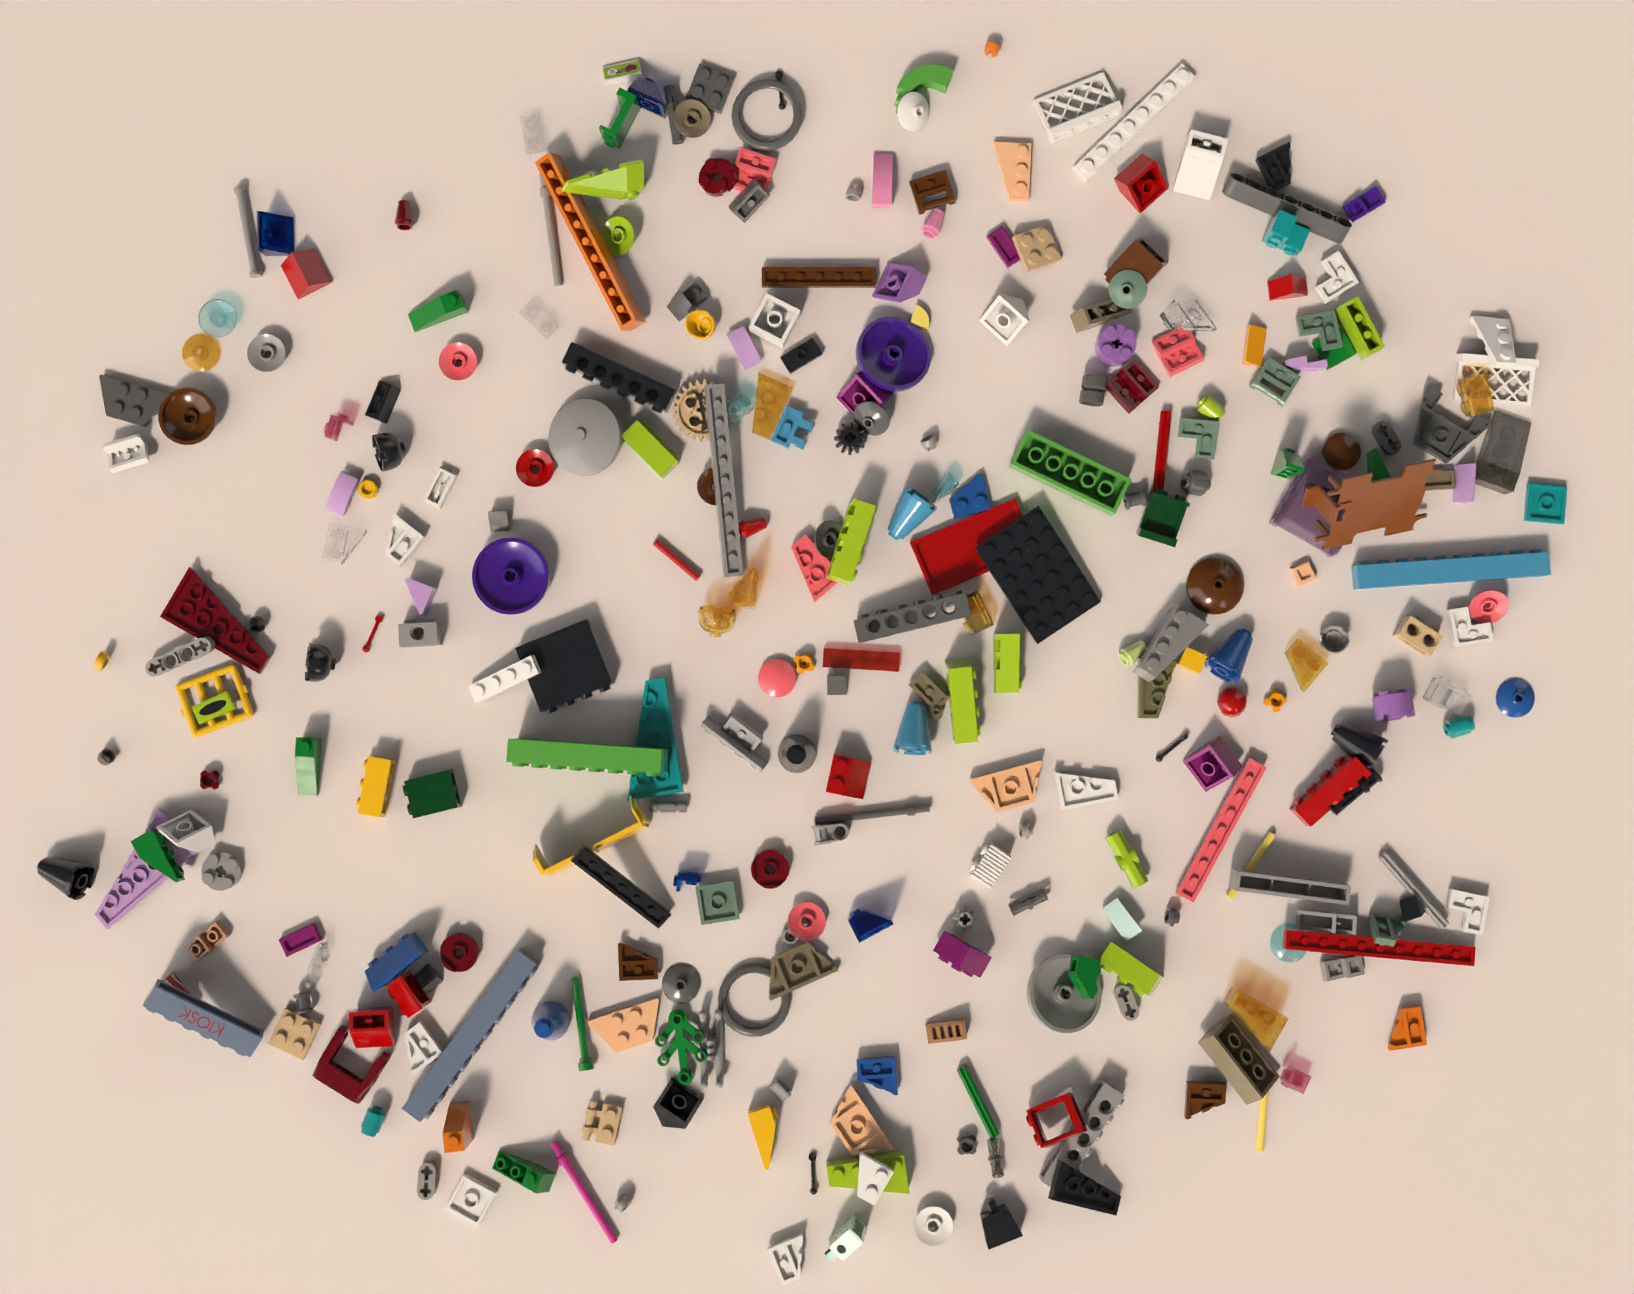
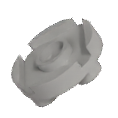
[201,852,242,891]

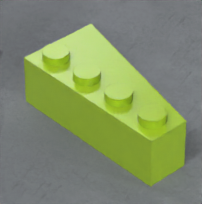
[945,659,981,744]
[826,1149,910,1194]

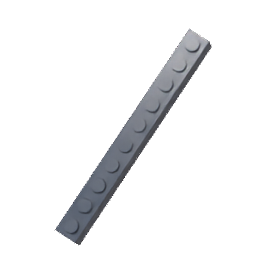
[402,948,539,1122]

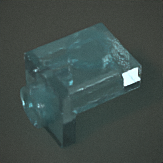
[727,395,754,423]

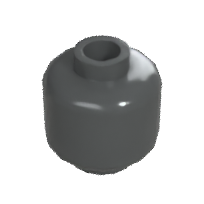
[1180,470,1211,496]

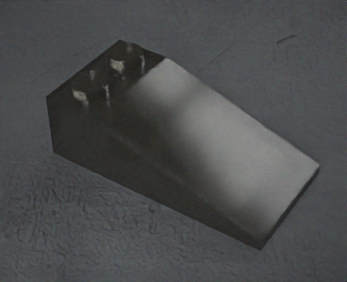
[1475,410,1531,495]

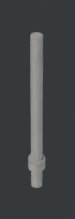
[539,174,562,287]

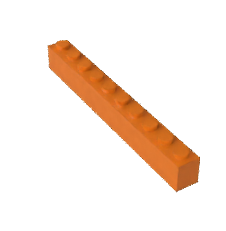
[535,152,646,331]

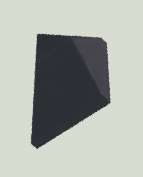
[653,1077,704,1129]

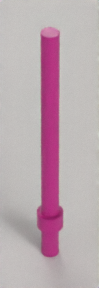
[550,1141,618,1244]

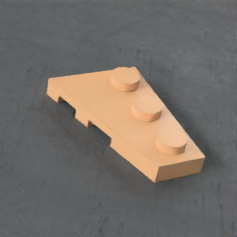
[993,142,1032,202]

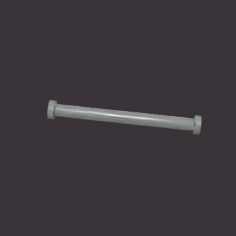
[233,186,261,278]

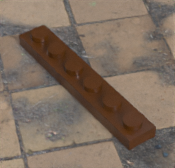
[762,267,876,288]

